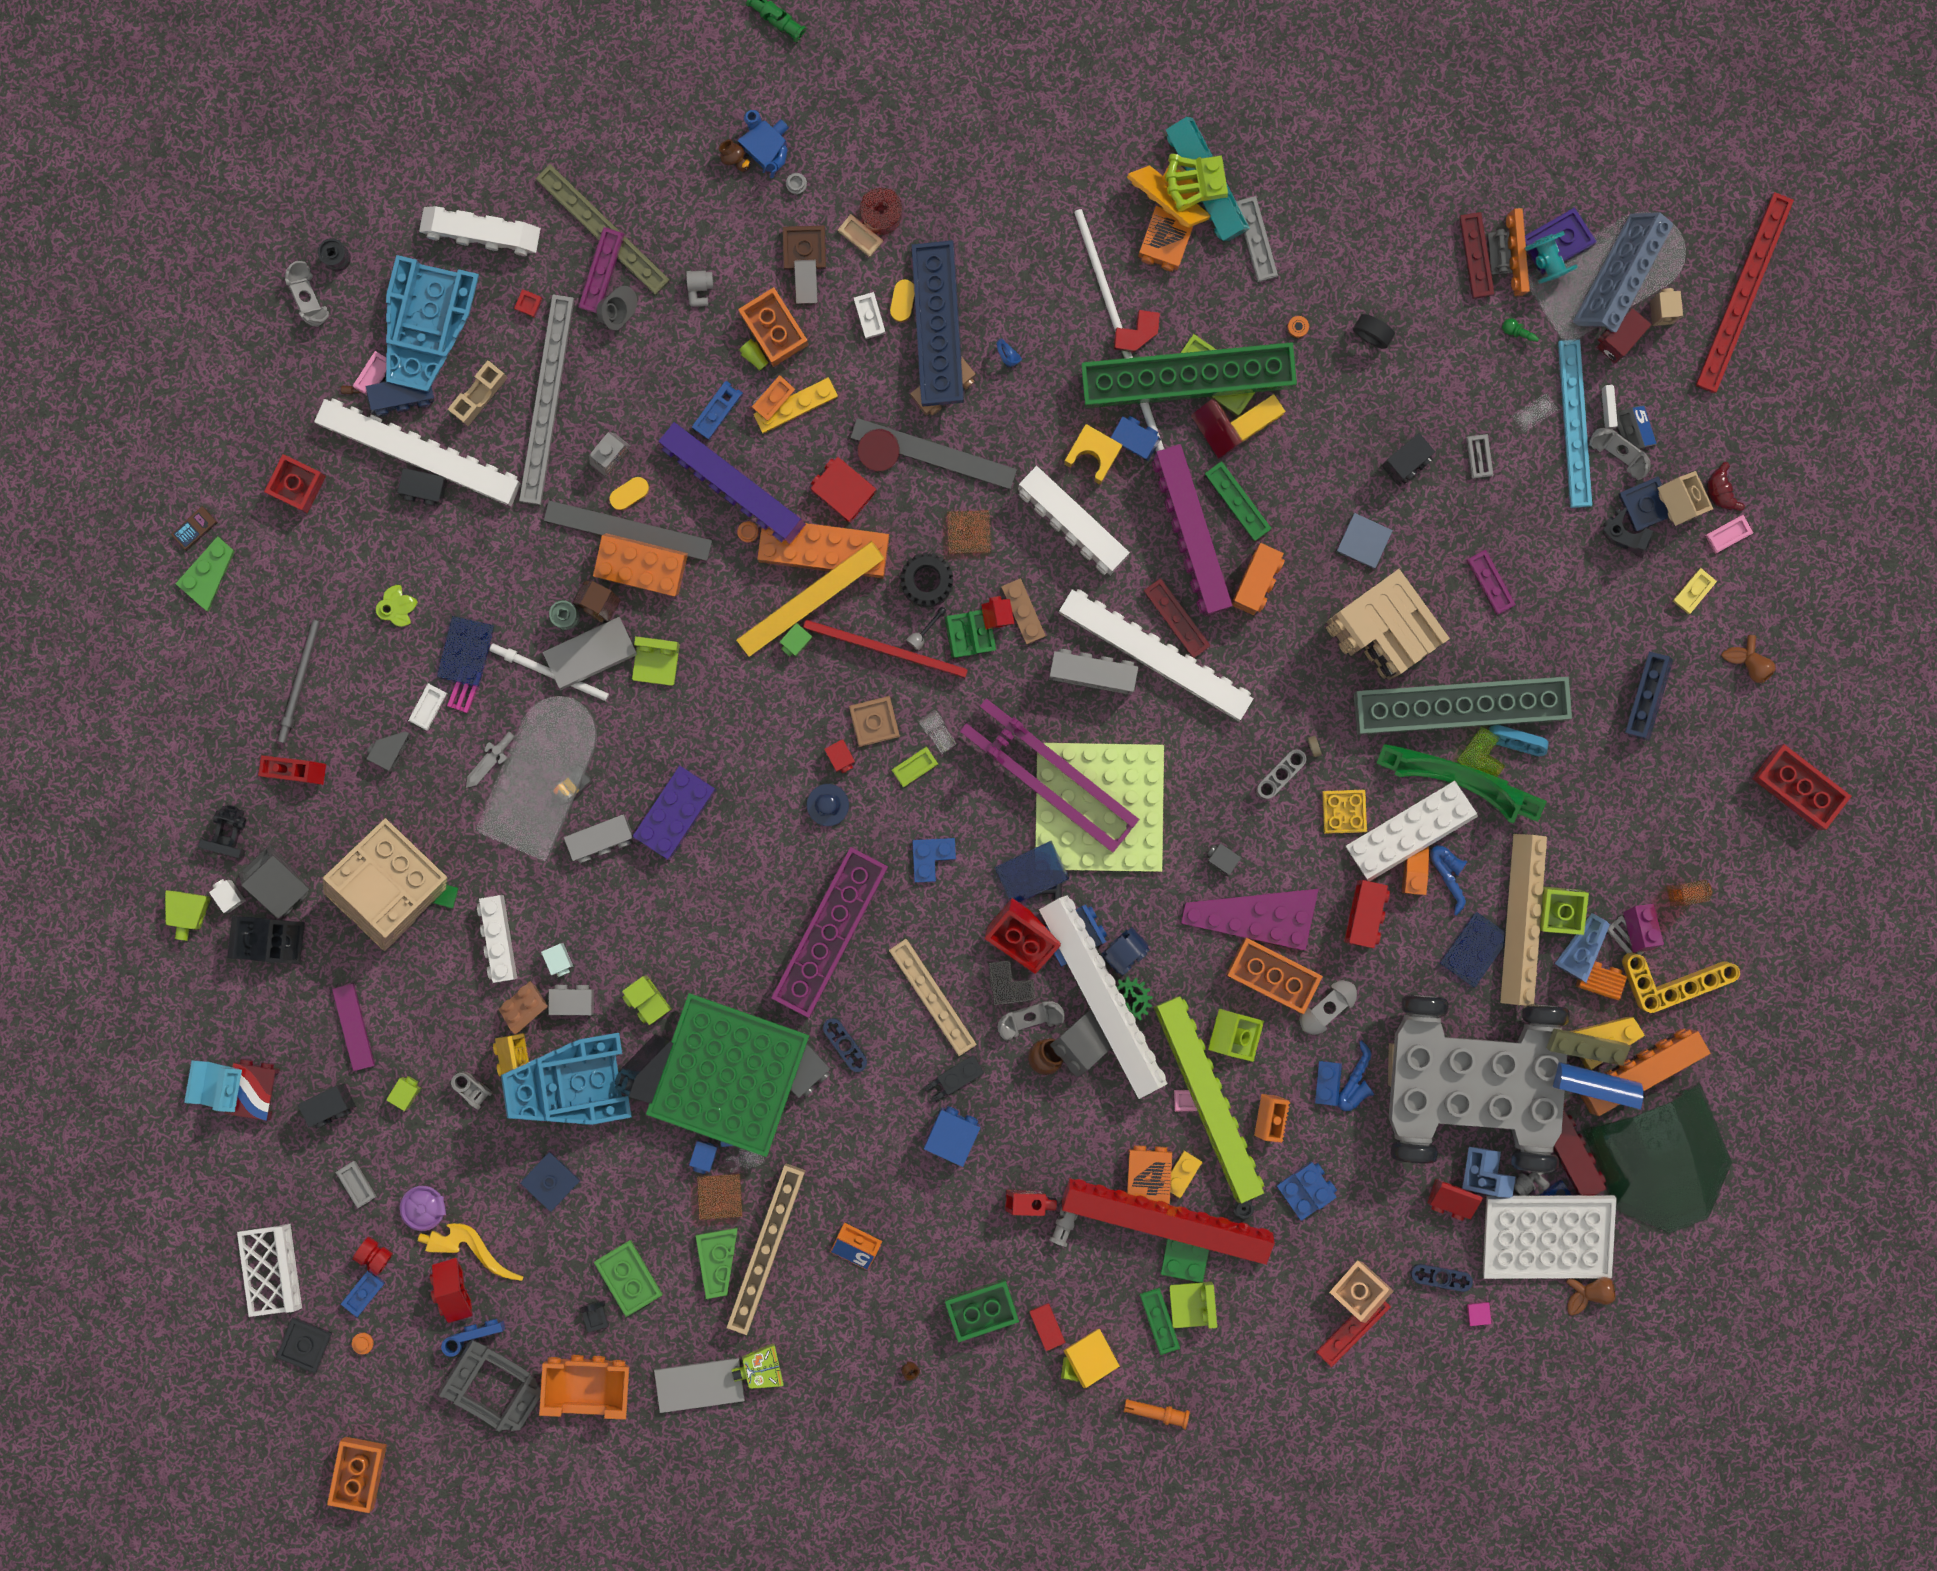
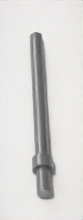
[277,620,321,743]

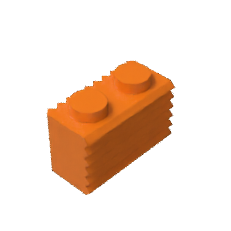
[1575,961,1627,1000]
[1254,1094,1290,1143]

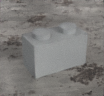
[549,985,594,1015]

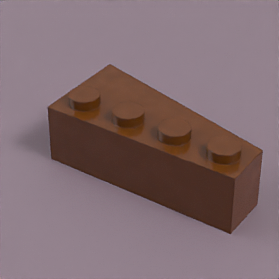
[573,581,621,623]

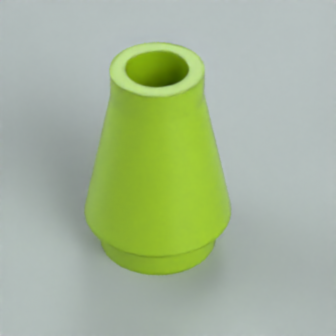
[739,339,769,371]

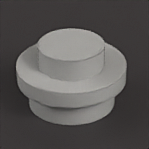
[786,173,807,194]

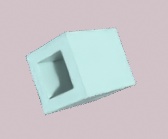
[541,943,573,977]

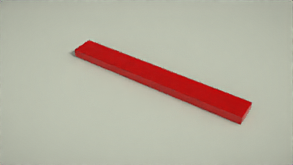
[803,620,967,679]

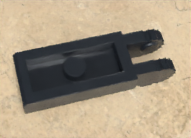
[924,1055,984,1102]

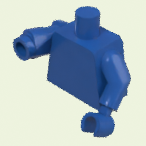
[738,110,789,178]

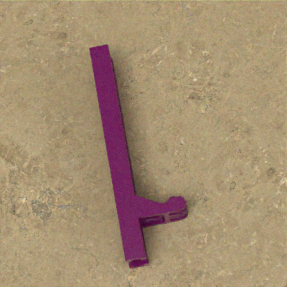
[960,698,1140,853]

